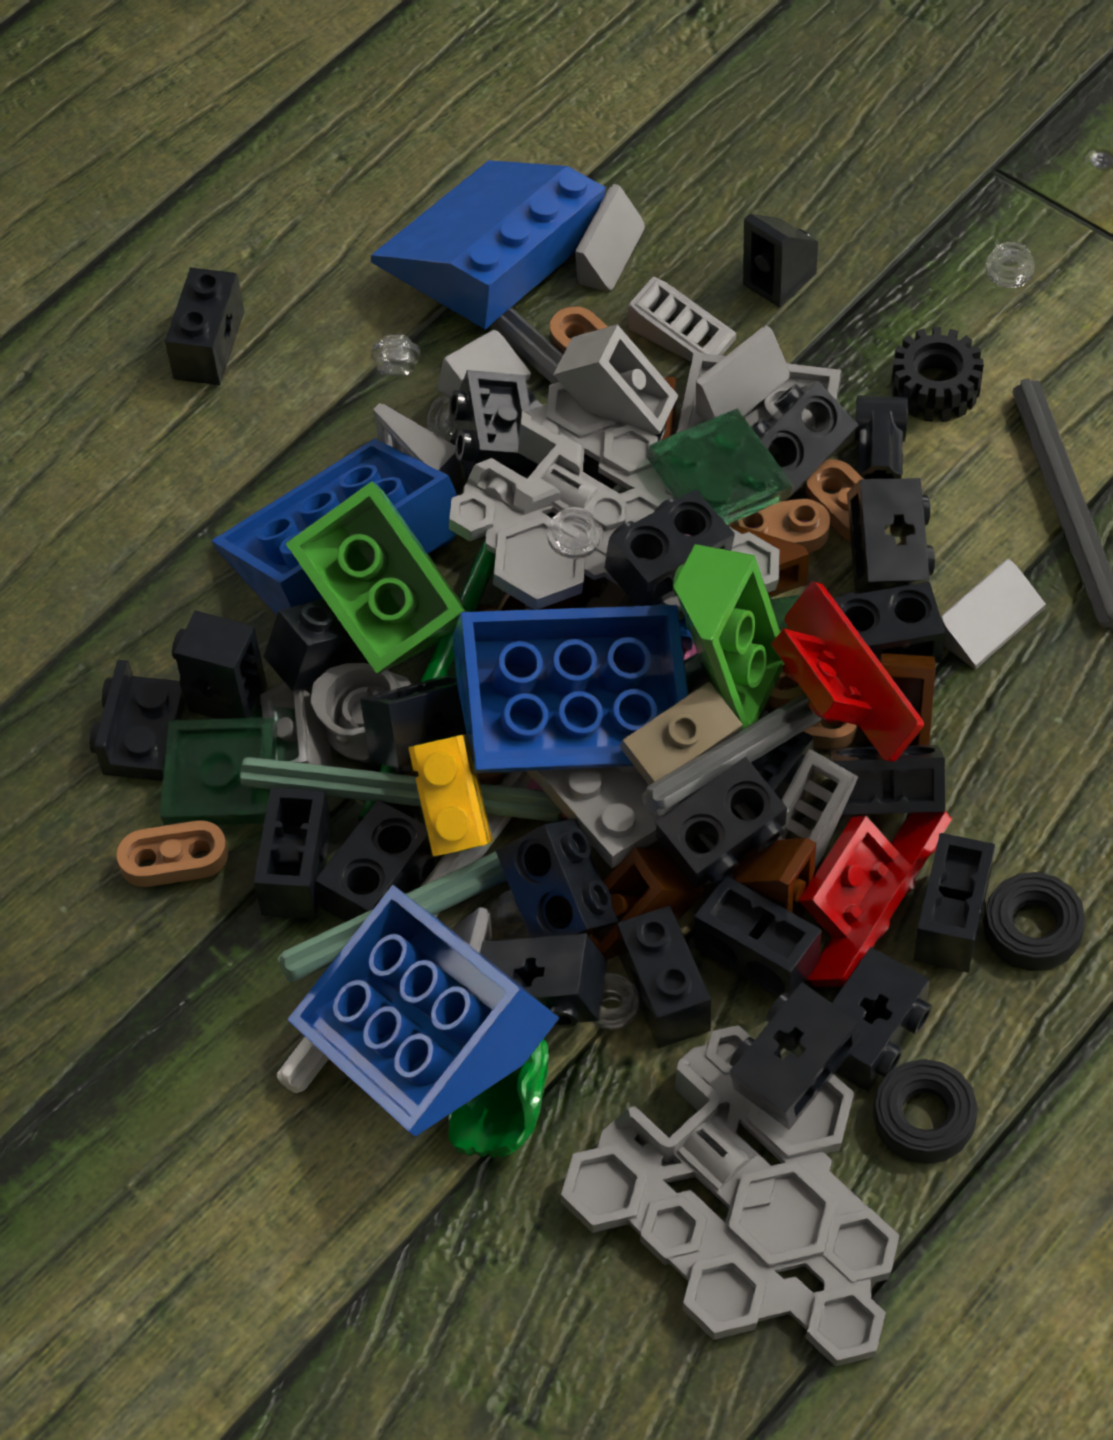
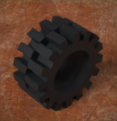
[891,327,984,422]

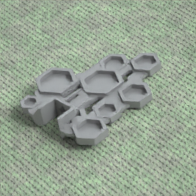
[449,382,780,620]
[561,1025,900,1367]

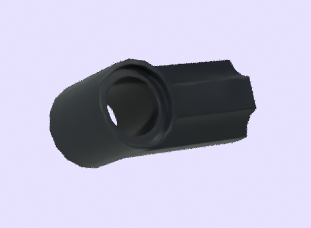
[855,395,908,479]

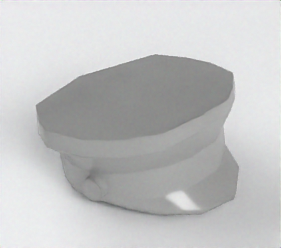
[311,663,411,763]

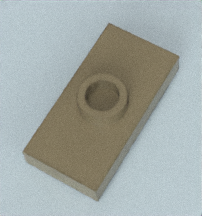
[619,682,743,785]

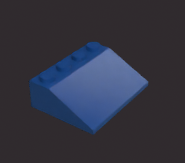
[371,160,606,329]
[211,438,457,615]
[453,605,688,773]
[287,885,559,1136]

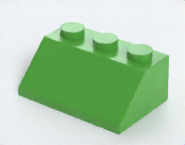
[285,481,468,674]
[673,544,784,734]

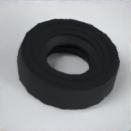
[983,872,1086,971]
[873,1059,978,1164]

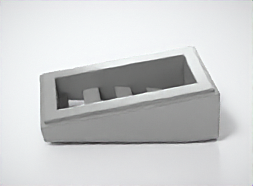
[628,277,736,362]
[373,403,462,487]
[778,749,858,871]

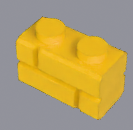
[408,734,493,857]

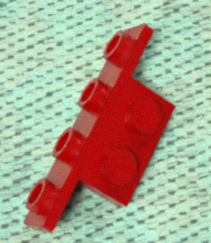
[771,581,924,762]
[798,812,952,987]

